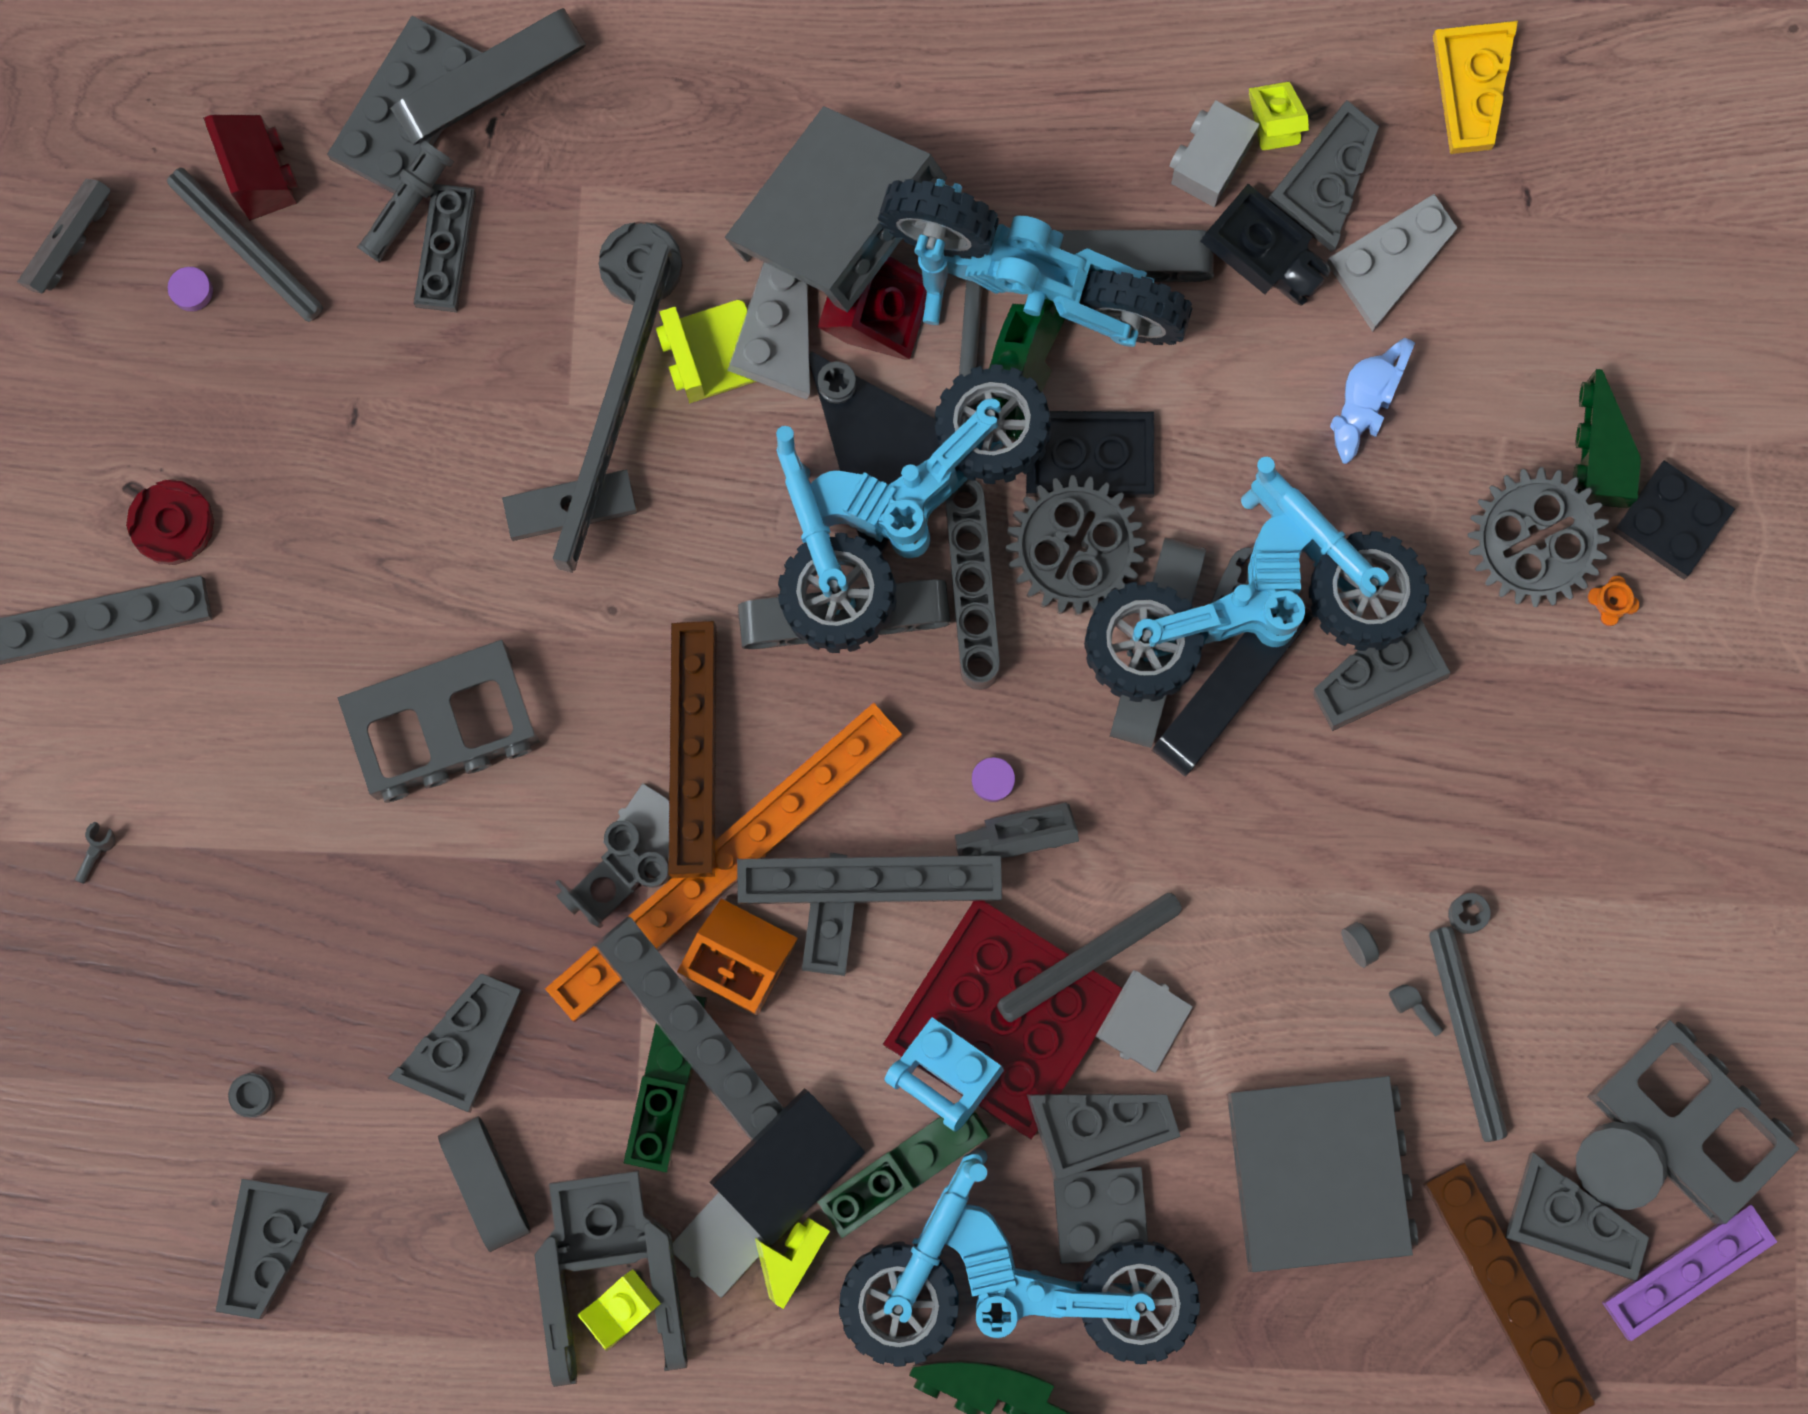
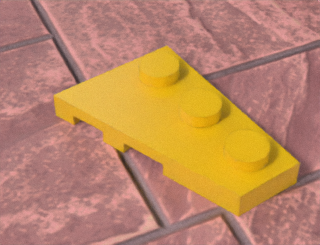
[1433,21,1518,154]

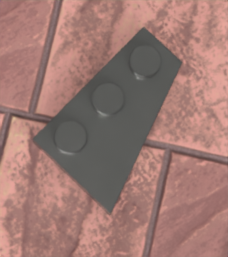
[388,973,523,1113]
[1026,1094,1181,1180]
[1505,1153,1649,1281]
[215,1179,332,1319]

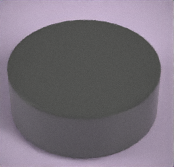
[1341,922,1380,968]
[228,1073,275,1118]

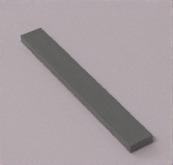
[553,241,674,573]

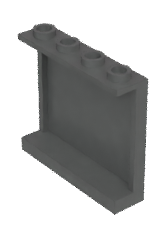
[725,106,947,312]
[1227,1076,1418,1272]

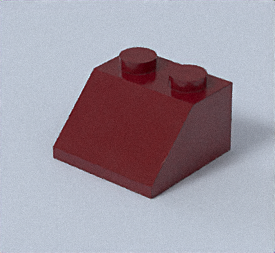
[203,115,298,221]
[818,256,927,360]

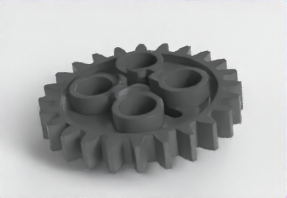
[1468,467,1611,607]
[1005,475,1145,615]

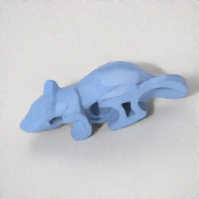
[1330,338,1415,464]

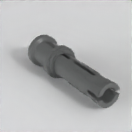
[357,140,454,263]

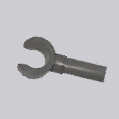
[74,822,115,884]
[1389,985,1443,1037]

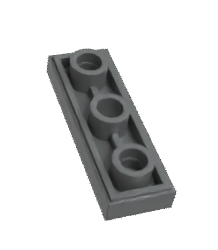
[17,179,111,294]
[414,184,476,313]
[502,469,637,541]

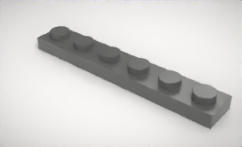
[0,576,212,665]
[737,856,1002,904]
[594,917,784,1140]

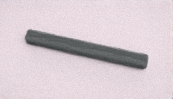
[167,168,323,322]
[997,893,1182,1022]
[1429,927,1508,1142]

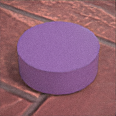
[168,267,213,311]
[972,757,1015,802]

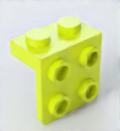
[656,300,757,404]

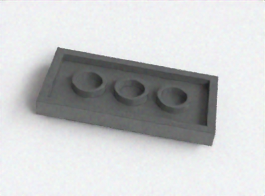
[327,16,482,194]

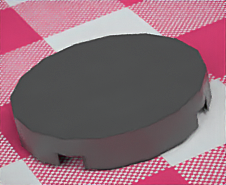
[599,222,683,305]
[1576,1122,1667,1210]

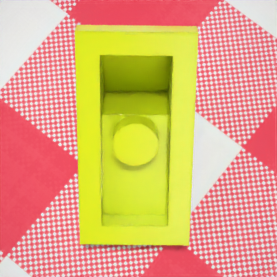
[1249,81,1309,150]
[755,1217,830,1309]
[578,1269,661,1351]

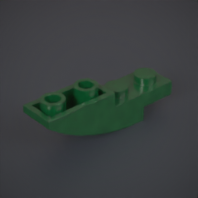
[983,299,1065,441]
[623,995,707,1173]
[817,1110,991,1238]
[909,1360,1072,1414]

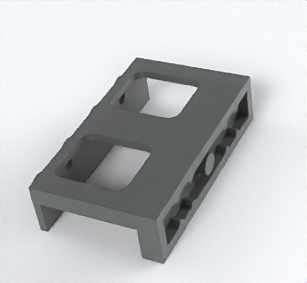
[337,640,540,803]
[1587,1020,1799,1224]

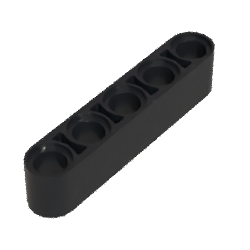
[1152,607,1314,777]

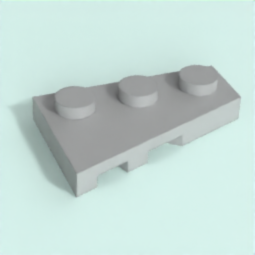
[1327,194,1457,332]
[727,262,810,400]

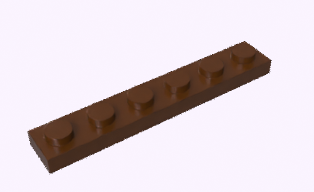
[668,621,717,878]
[1424,1163,1595,1414]

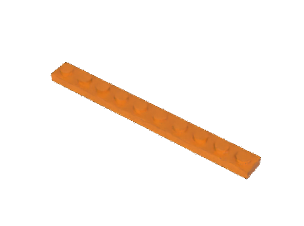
[545,703,902,1022]

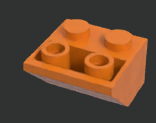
[677,898,798,1016]

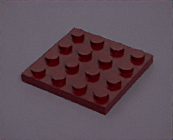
[883,901,1122,1140]

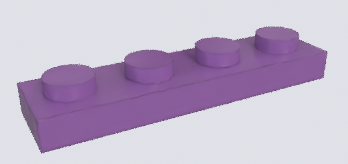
[1602,1204,1777,1341]

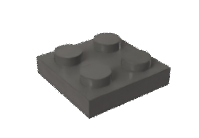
[1053,1167,1148,1264]

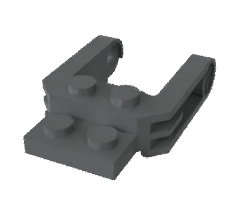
[534,1170,688,1387]

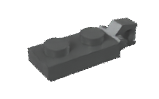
[955,802,1079,858]
[802,853,855,976]

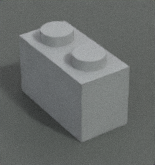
[1169,100,1259,208]

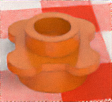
[1587,576,1639,626]

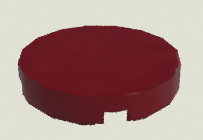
[126,480,214,565]

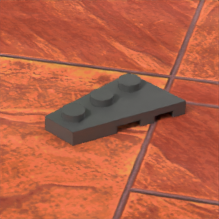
[1267,100,1379,252]
[1313,618,1450,731]

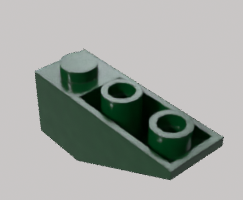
[1572,369,1641,509]

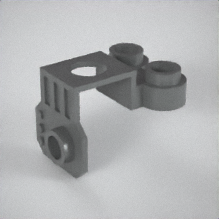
[555,821,669,928]

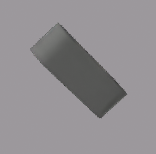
[438,1116,531,1252]

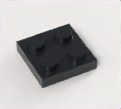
[1613,460,1735,580]

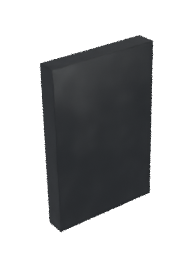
[1026,411,1154,498]
[709,1088,866,1246]

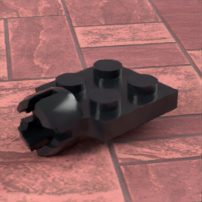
[1200,184,1331,306]

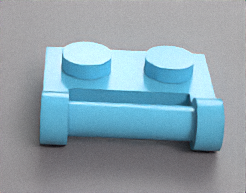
[884,1017,1004,1132]

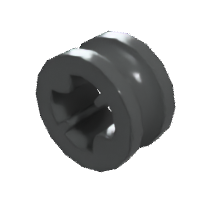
[817,361,856,404]
[1448,893,1491,934]

